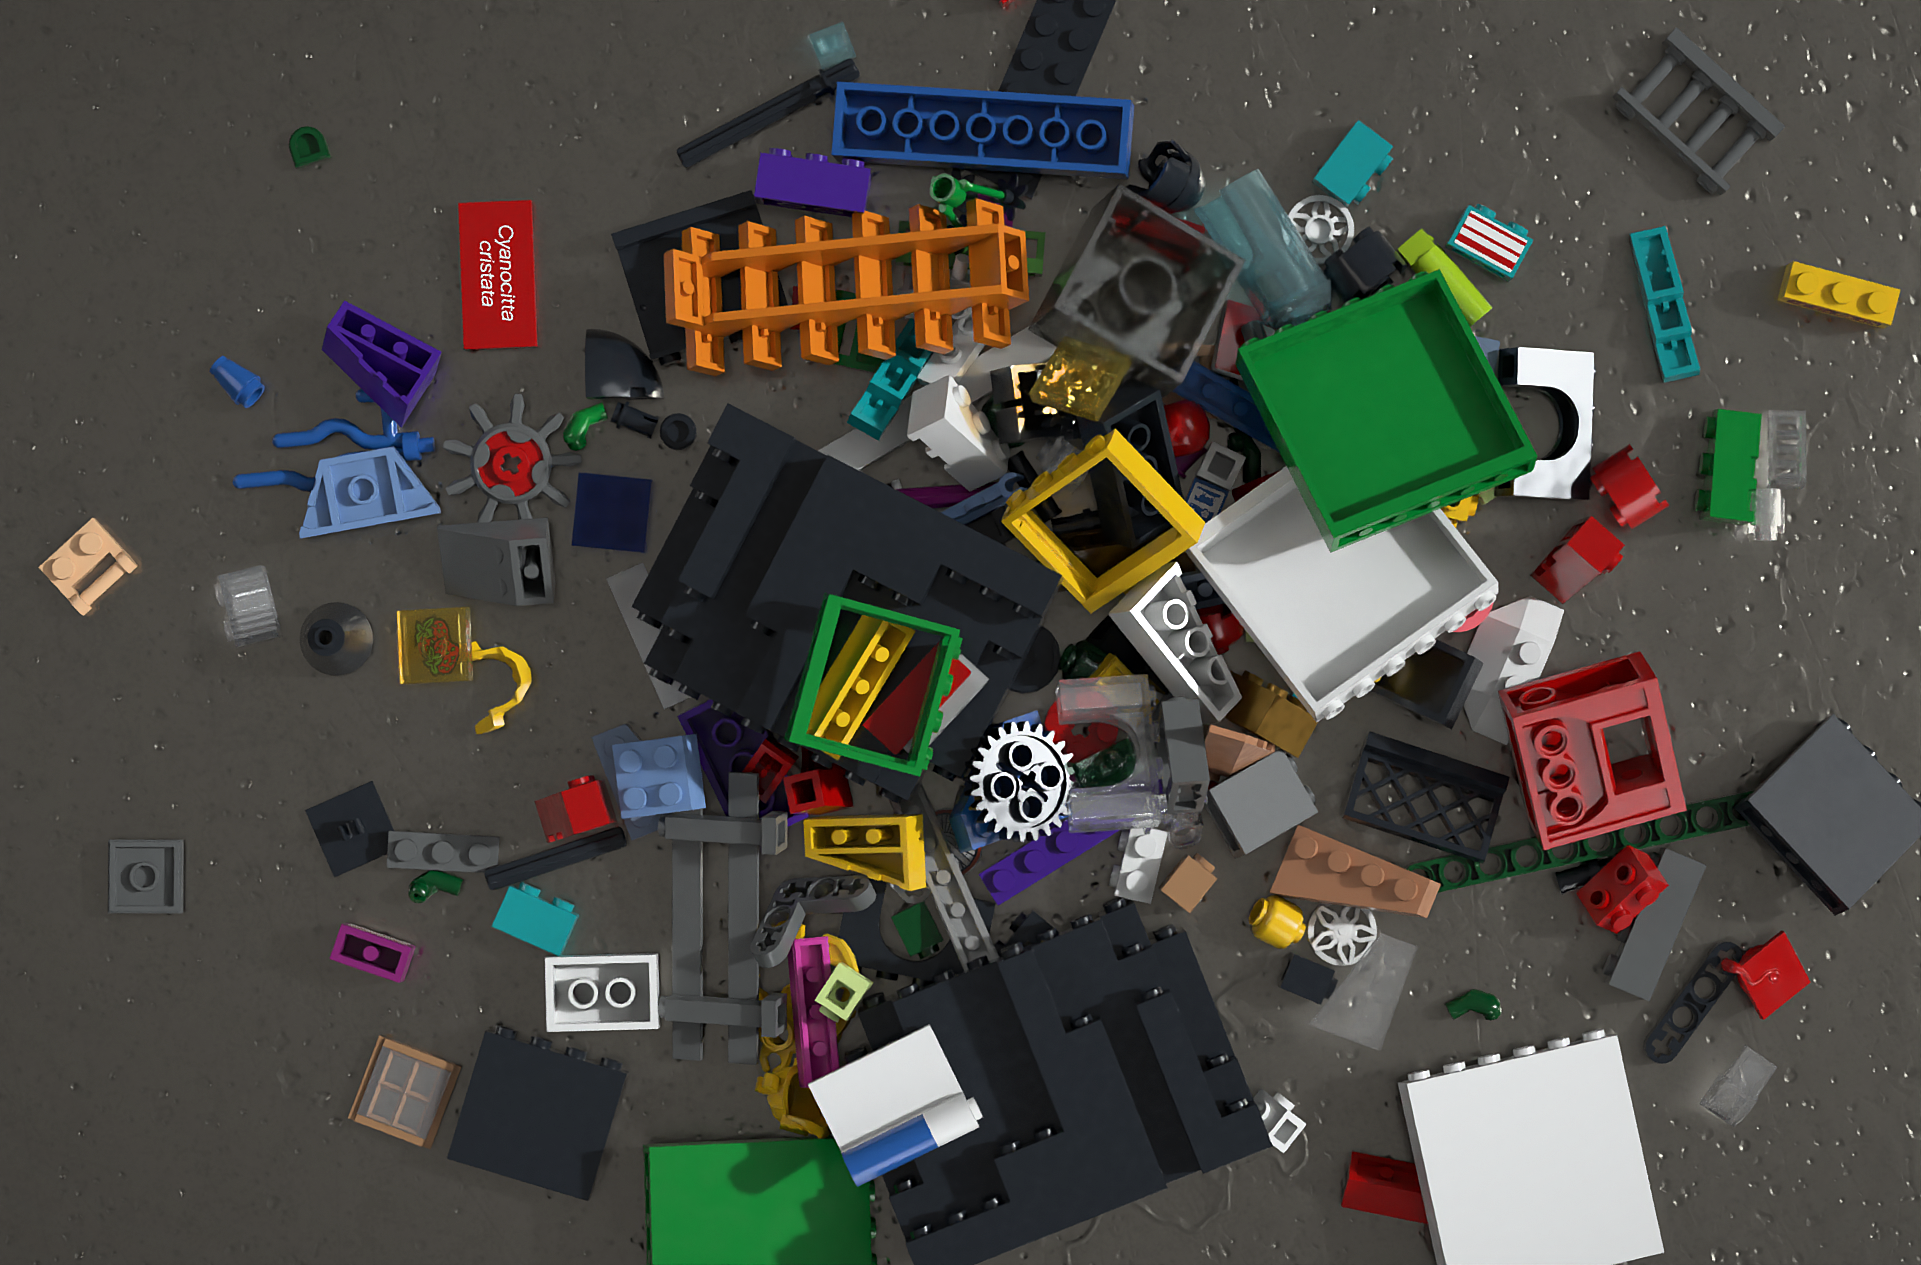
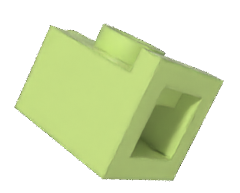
[815,962,874,1022]

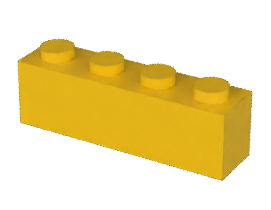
[807,604,916,760]

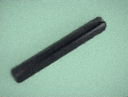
[484,826,627,891]

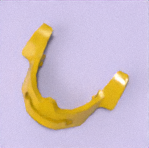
[458,641,532,734]

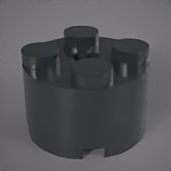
[1322,226,1408,303]

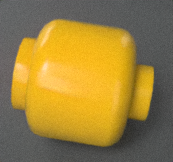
[1249,895,1306,949]

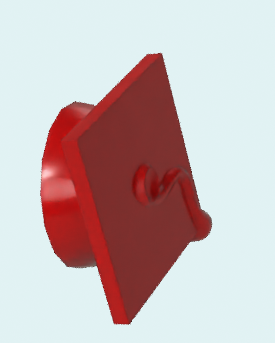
[1721,930,1810,1020]

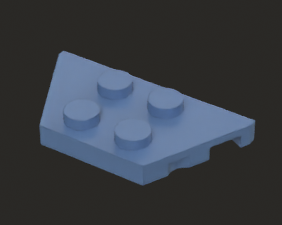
[299,446,441,538]

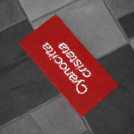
[458,200,538,350]

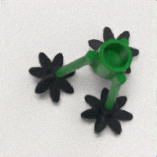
[929,168,1028,255]

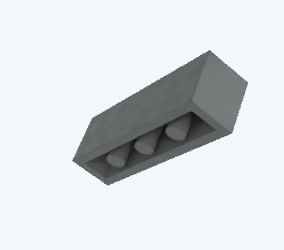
[1602,847,1707,1002]

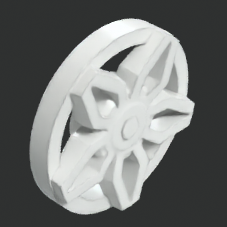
[1285,195,1354,265]
[1307,903,1377,966]

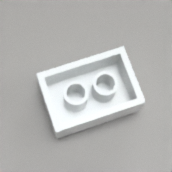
[545,953,661,1032]

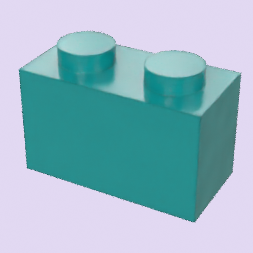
[1312,120,1393,208]
[491,882,580,956]

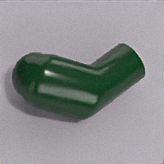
[1227,432,1261,483]
[408,870,463,903]
[1445,989,1502,1021]

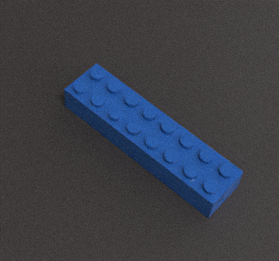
[831,82,1134,179]

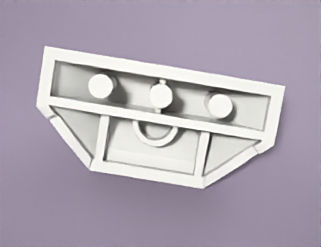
[1463,596,1564,745]

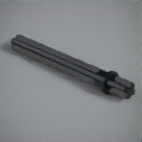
[676,58,860,168]

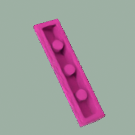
[787,936,840,1088]

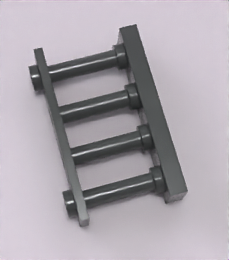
[1613,27,1785,195]

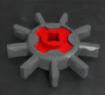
[442,393,582,523]

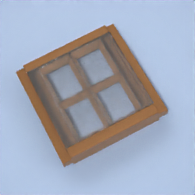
[348,1035,462,1149]

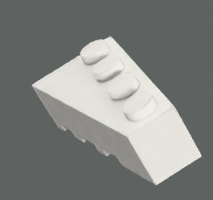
[1108,562,1242,724]

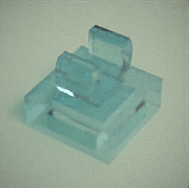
[809,22,857,70]

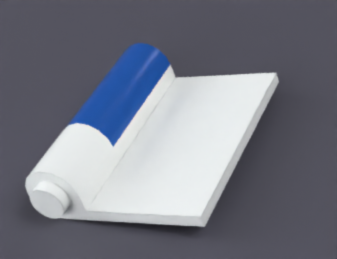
[808,1024,983,1187]

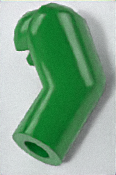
[563,402,608,451]

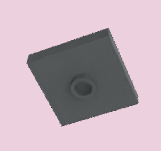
[108,839,184,914]

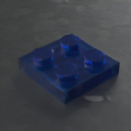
[571,472,653,553]

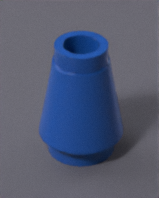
[210,356,265,408]

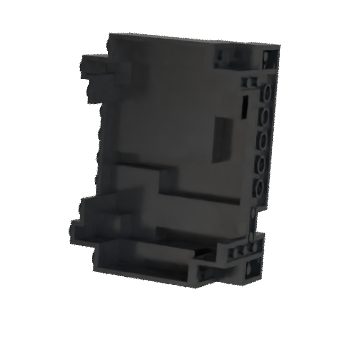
[632,403,1064,804]
[840,897,1273,1265]

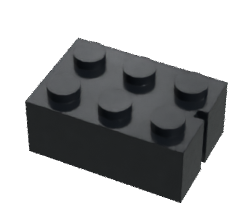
[990,357,1112,444]
[1371,639,1484,730]

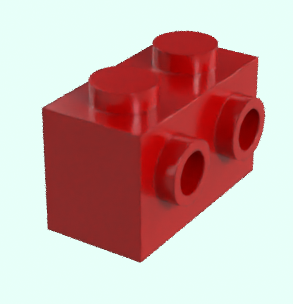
[1576,845,1669,934]

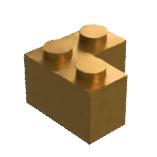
[1224,670,1318,758]

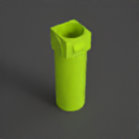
[1398,228,1492,327]

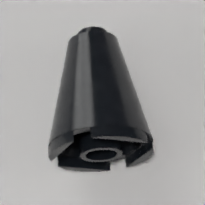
[300,602,374,676]

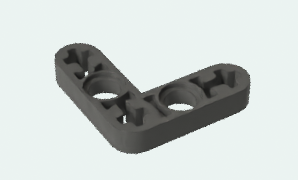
[750,875,877,968]

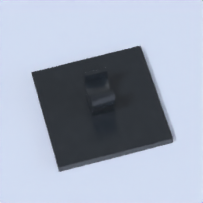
[305,781,395,877]

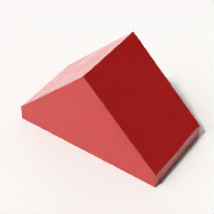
[742,735,799,803]

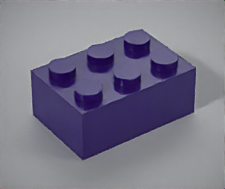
[754,148,872,218]

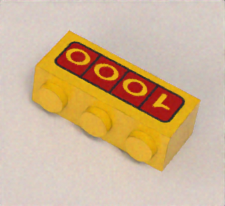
[1777,261,1900,329]

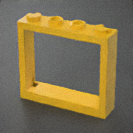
[1001,428,1205,614]

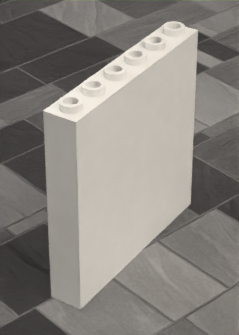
[1185,466,1498,722]
[1398,1029,1664,1265]

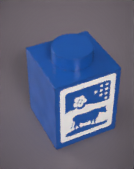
[1184,477,1229,523]

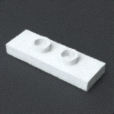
[917,314,985,386]

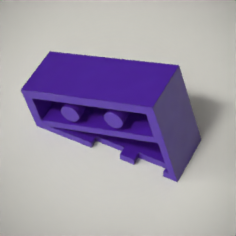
[321,300,442,428]

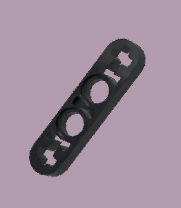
[1643,941,1743,1064]

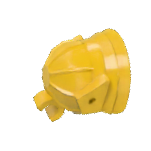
[755,1058,832,1139]

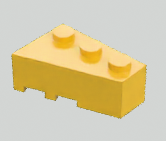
[803,814,926,891]

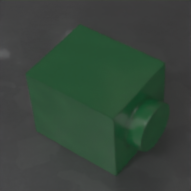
[891,900,944,960]

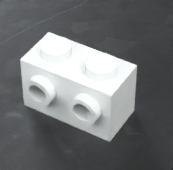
[1109,823,1168,904]

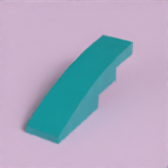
[1629,226,1700,383]
[847,318,934,441]

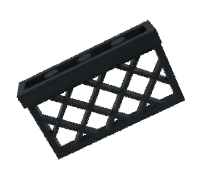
[1342,731,1510,864]

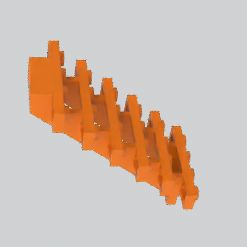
[664,198,1029,377]

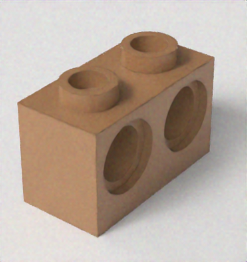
[1158,853,1218,913]

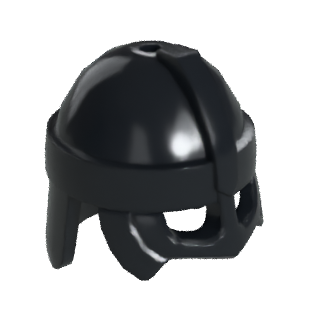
[1125,139,1205,214]

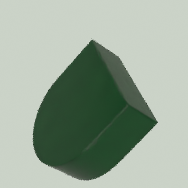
[289,126,332,169]

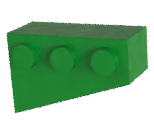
[1695,409,1762,525]

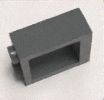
[1154,697,1210,814]

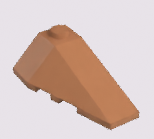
[1203,725,1276,782]

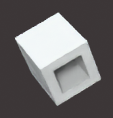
[1195,441,1246,491]

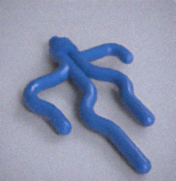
[232,389,435,492]

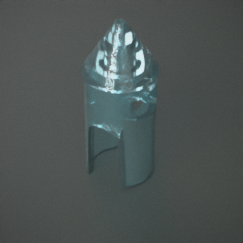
[1193,169,1332,331]

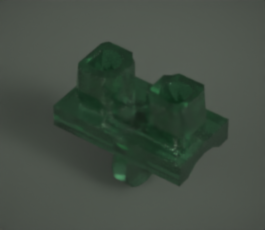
[1071,737,1145,798]

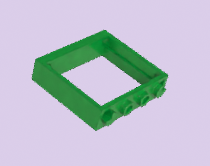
[784,592,963,777]

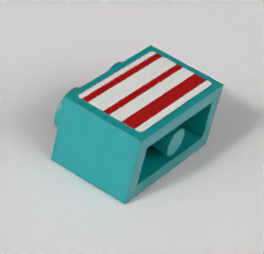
[1445,204,1533,282]

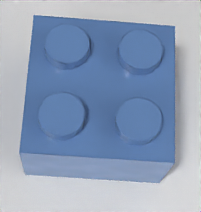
[612,734,706,819]

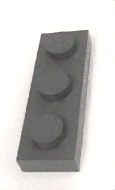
[387,831,500,873]

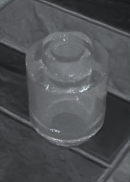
[1747,488,1785,541]

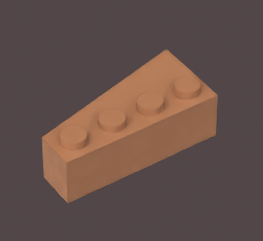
[1270,825,1441,918]

